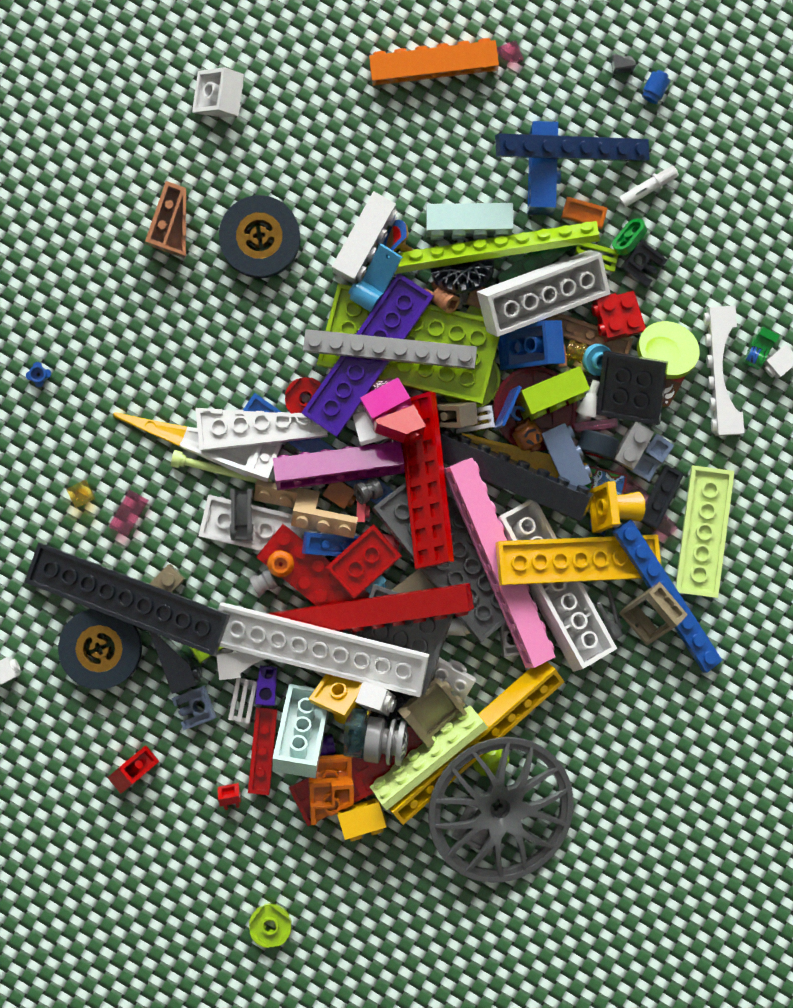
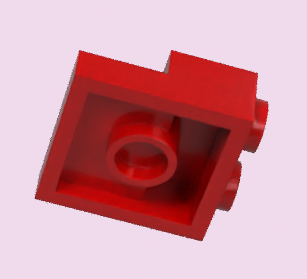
[591,291,646,343]

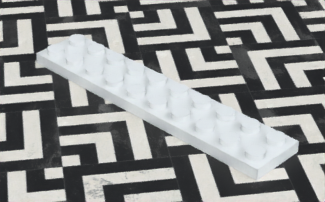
[218,603,430,697]

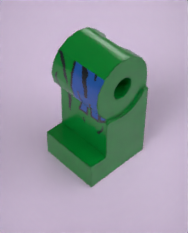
[743,327,780,370]

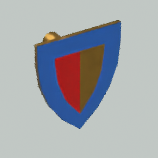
[383,220,414,252]

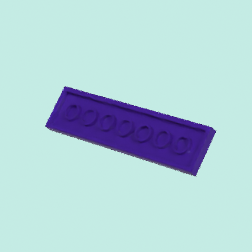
[302,273,434,438]

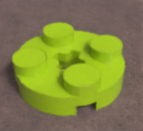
[249,903,292,948]

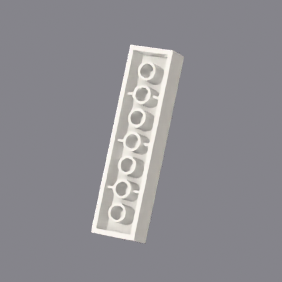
[497,500,617,672]

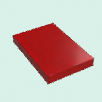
[326,524,402,599]

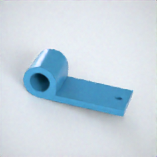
[349,244,403,312]

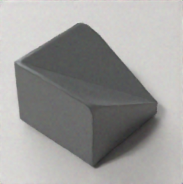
[610,53,636,74]

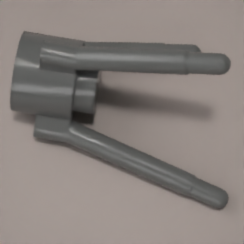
[597,587,623,641]

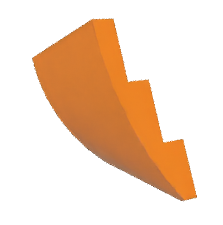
[308,754,354,825]

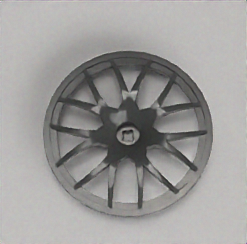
[428,737,574,883]

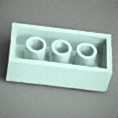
[426,203,513,240]
[272,684,329,778]

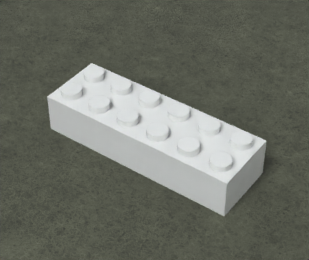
[477,250,610,337]

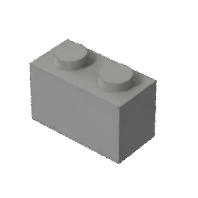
[613,422,654,470]

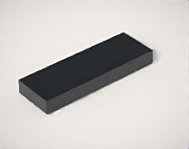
[639,464,684,531]

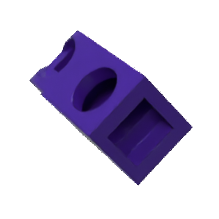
[255,665,277,707]

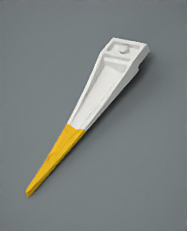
[113,412,282,482]

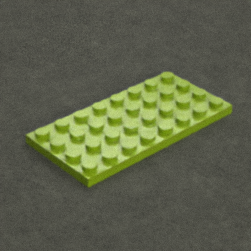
[317,283,500,405]

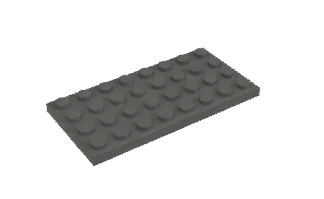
[372,466,533,643]

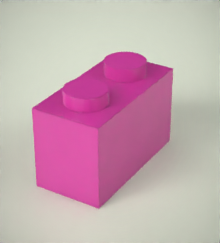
[360,378,412,425]

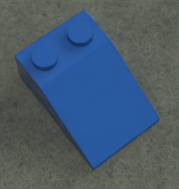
[498,320,565,370]

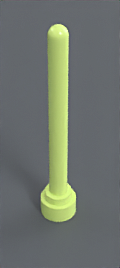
[171,450,272,483]

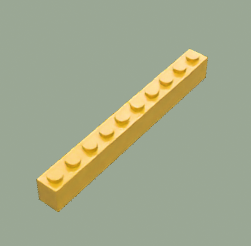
[389,662,565,825]

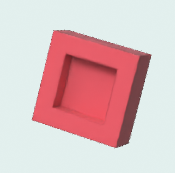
[356,500,370,523]

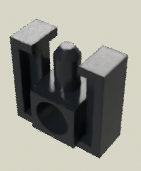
[619,240,667,288]

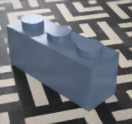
[542,423,593,486]

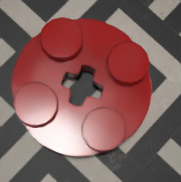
[285,377,321,414]

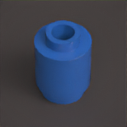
[642,70,671,104]

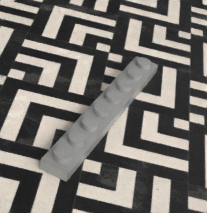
[303,329,477,370]

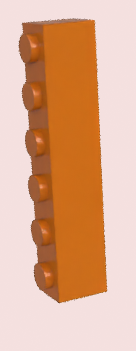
[369,38,499,86]

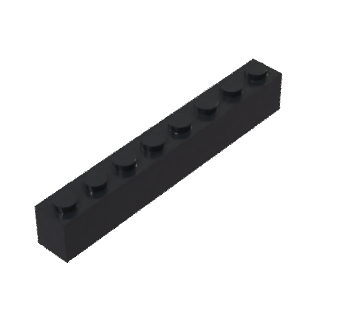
[440,427,594,521]

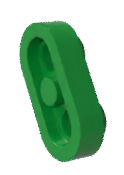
[612,219,647,255]

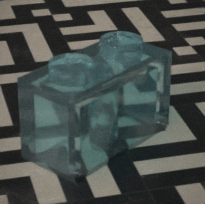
[344,708,371,759]

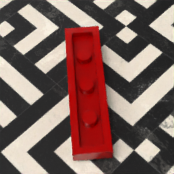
[248,707,278,795]

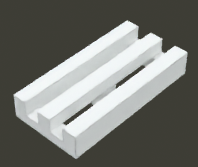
[456,406,495,434]
[228,678,257,724]

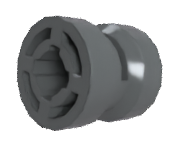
[354,477,383,505]

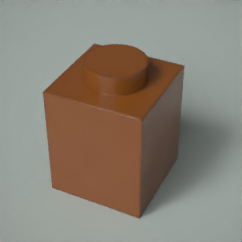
[323,482,356,509]

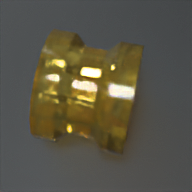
[566,340,588,364]

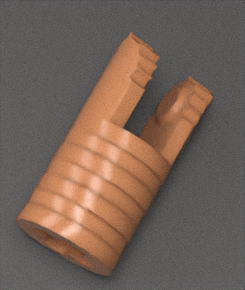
[424,281,460,313]

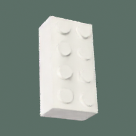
[332,191,398,284]

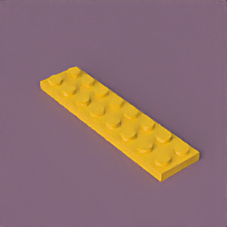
[495,535,661,586]

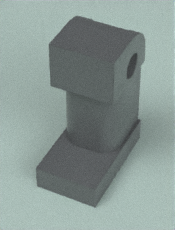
[230,489,254,541]

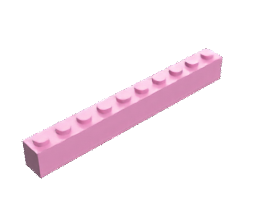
[444,458,556,668]

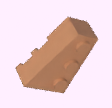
[145,181,186,259]

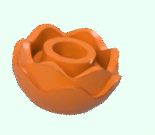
[267,550,294,578]

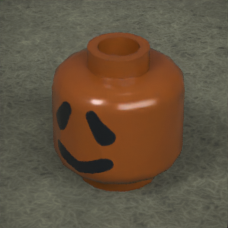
[512,419,543,452]

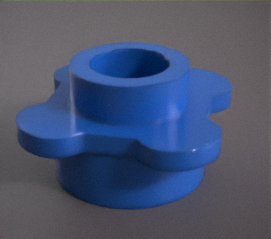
[26,362,51,387]

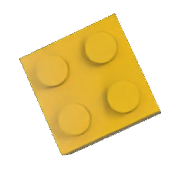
[337,798,387,841]

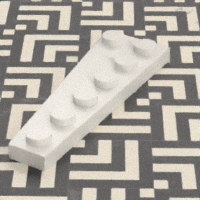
[196,408,328,451]

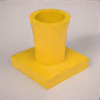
[589,481,645,533]
[309,674,362,724]

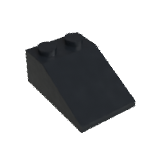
[150,632,203,694]

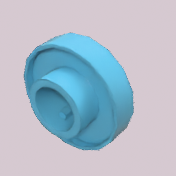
[582,343,612,376]

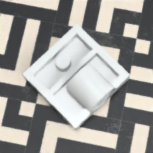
[431,657,477,701]

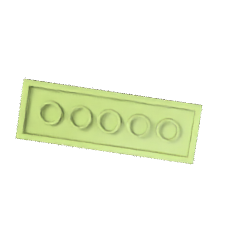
[675,465,734,598]
[370,705,488,811]

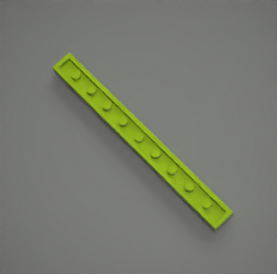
[395,221,600,274]

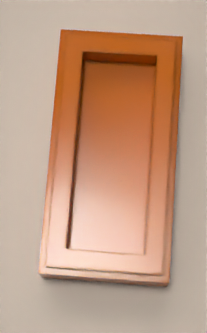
[561,197,608,229]

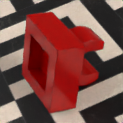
[218,783,241,810]

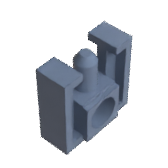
[172,686,217,730]

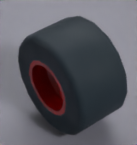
[578,430,619,461]

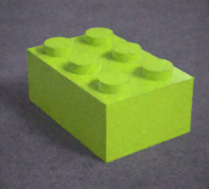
[516,366,590,421]

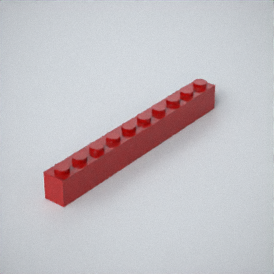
[266,583,474,633]

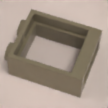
[619,582,688,645]

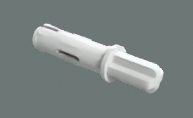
[619,166,679,208]

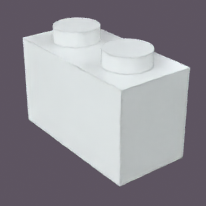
[356,682,396,716]

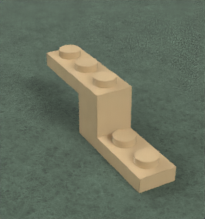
[254,479,358,538]

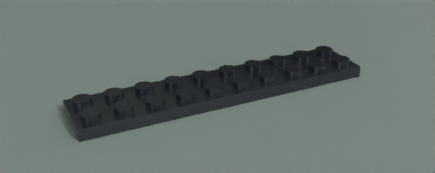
[24,542,230,656]

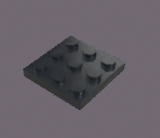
[596,351,668,425]

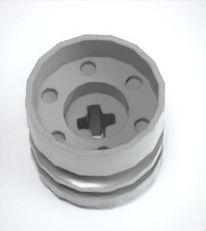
[363,716,409,767]

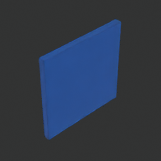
[493,386,525,431]

